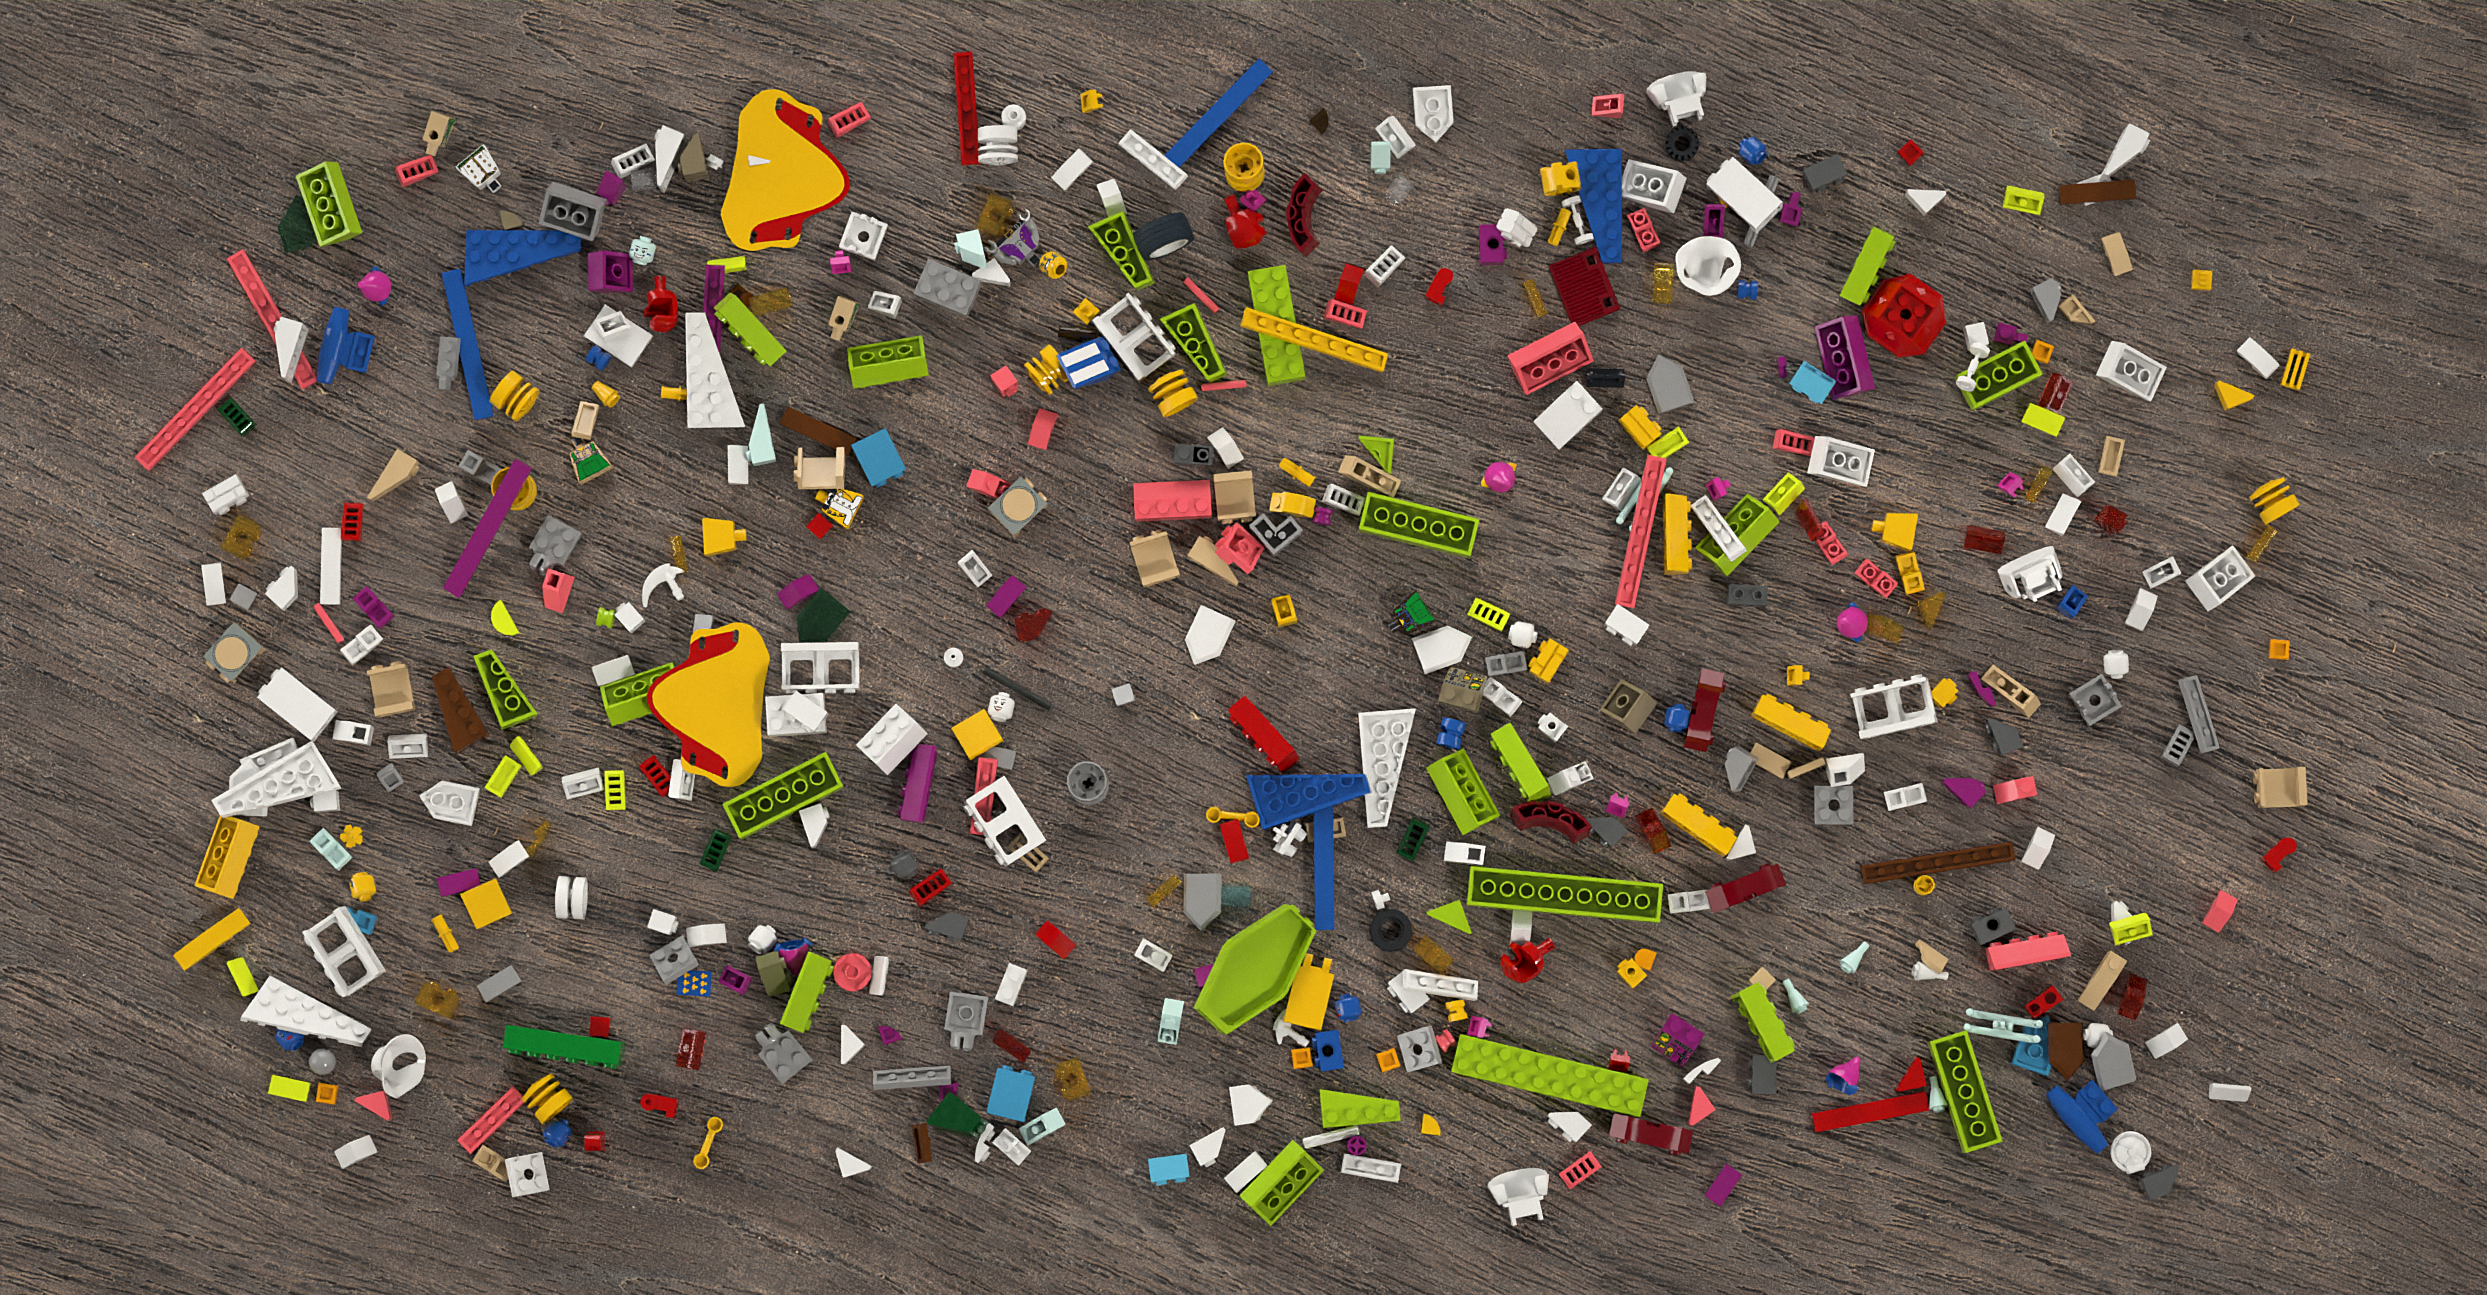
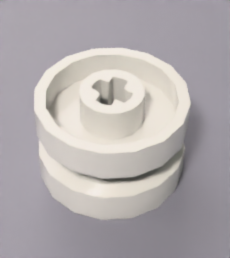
[555,876,588,920]

